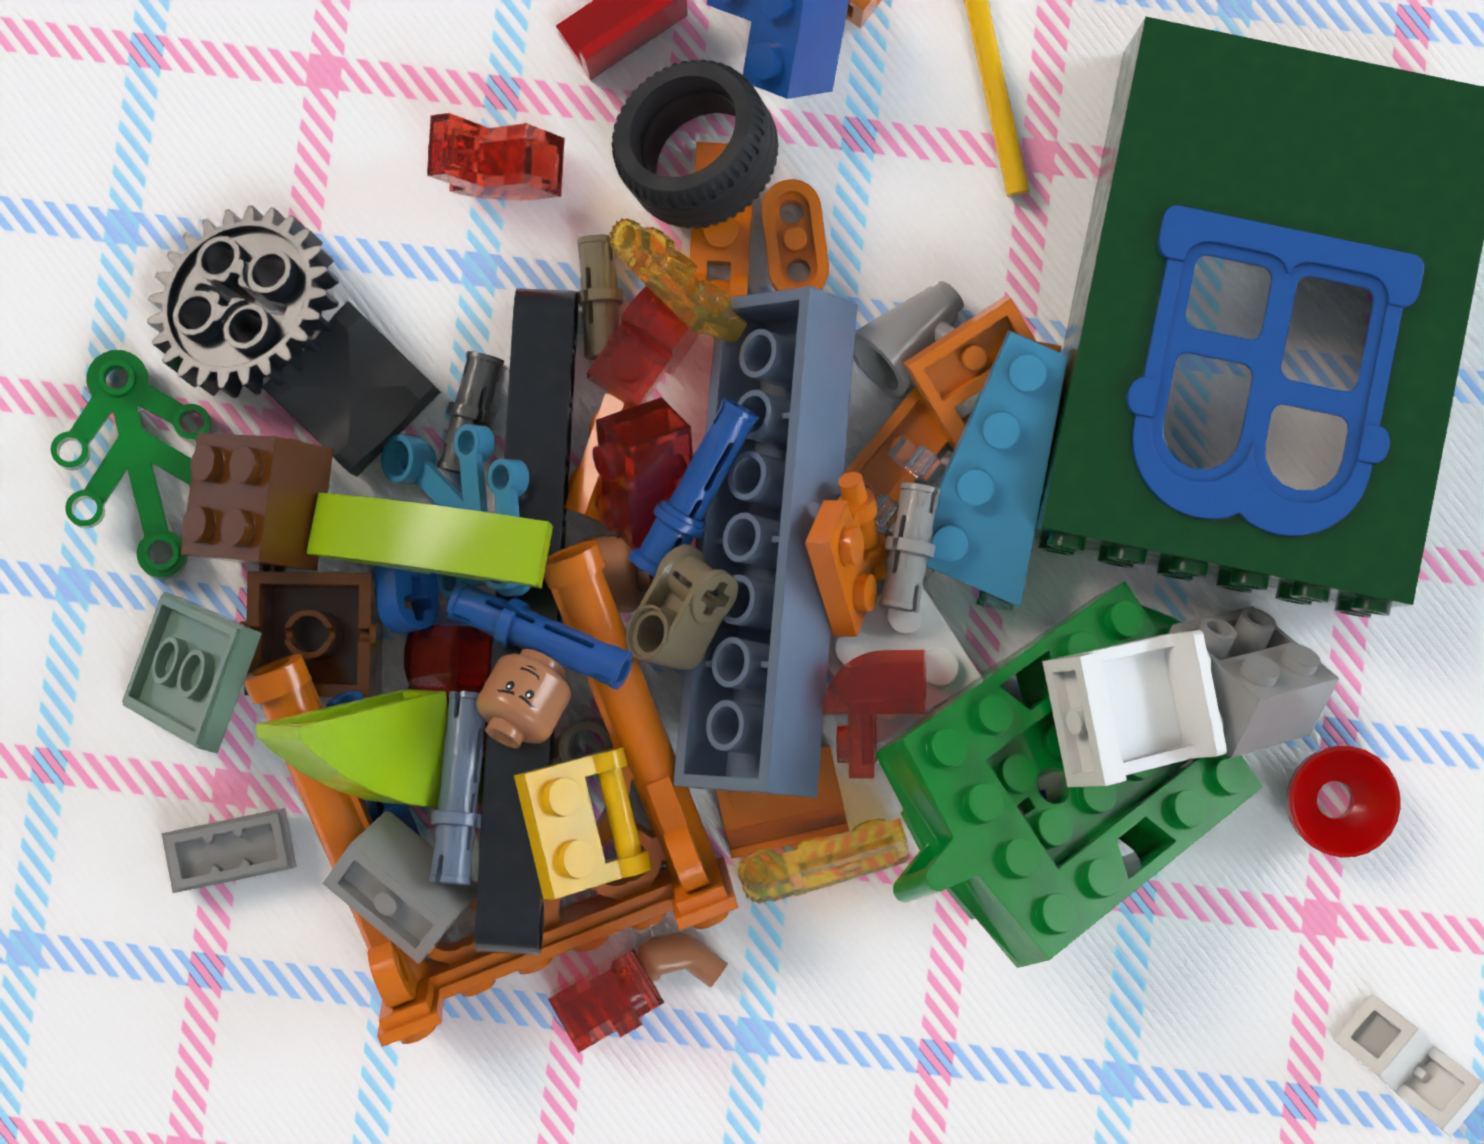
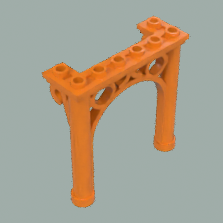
[243,540,739,1047]

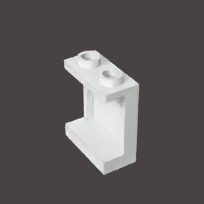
[1042,630,1227,787]

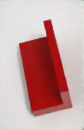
[556,0,688,81]

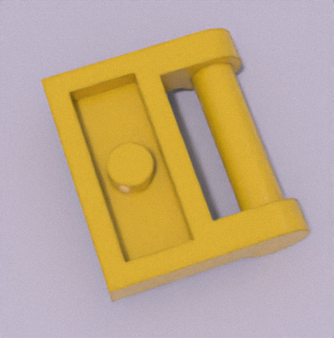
[514,747,653,899]

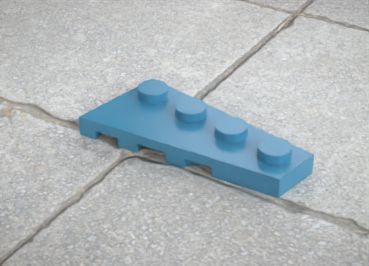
[926,331,1068,607]

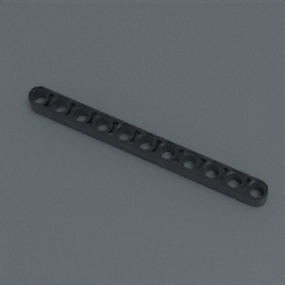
[475,288,578,955]

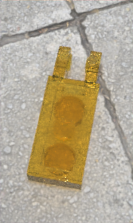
[608,218,747,343]
[737,818,910,905]

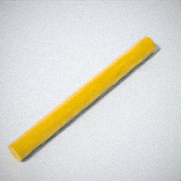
[964,0,1030,197]

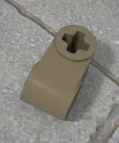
[625,544,738,670]

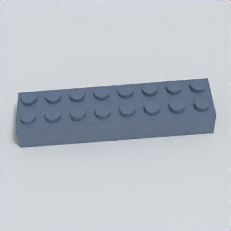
[673,286,858,798]

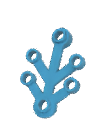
[381,424,531,597]

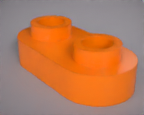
[761,179,829,291]

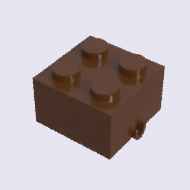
[181,433,334,572]
[240,571,383,697]

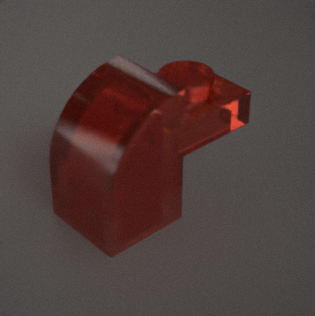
[427,113,565,201]
[586,282,705,412]
[822,648,927,779]
[548,948,665,1053]

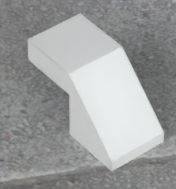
[1334,993,1484,1137]

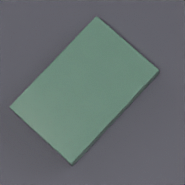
[122,592,262,754]

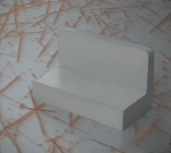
[322,811,477,964]

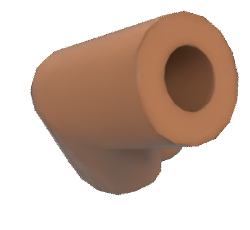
[633,932,728,988]

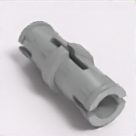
[879,482,941,613]

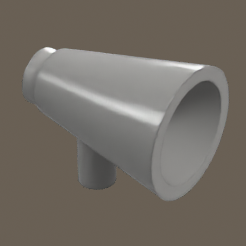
[853,281,964,397]

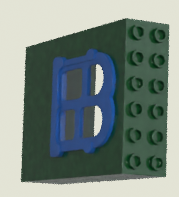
[1034,16,1484,618]

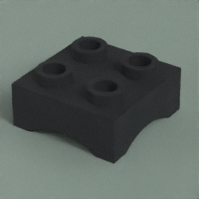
[263,301,441,477]

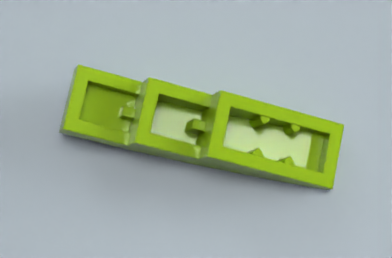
[307,492,553,588]

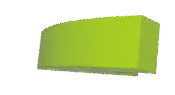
[256,689,486,808]

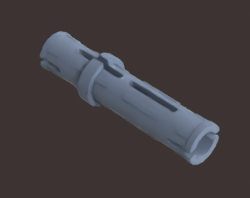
[429,691,485,885]

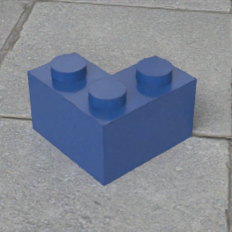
[706,0,849,99]

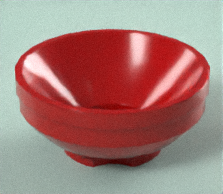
[1286,746,1401,858]

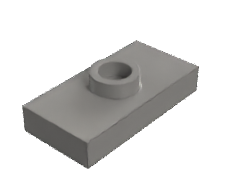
[161,807,297,893]

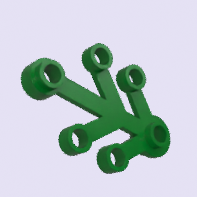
[50,350,211,580]

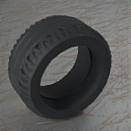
[611,59,779,229]

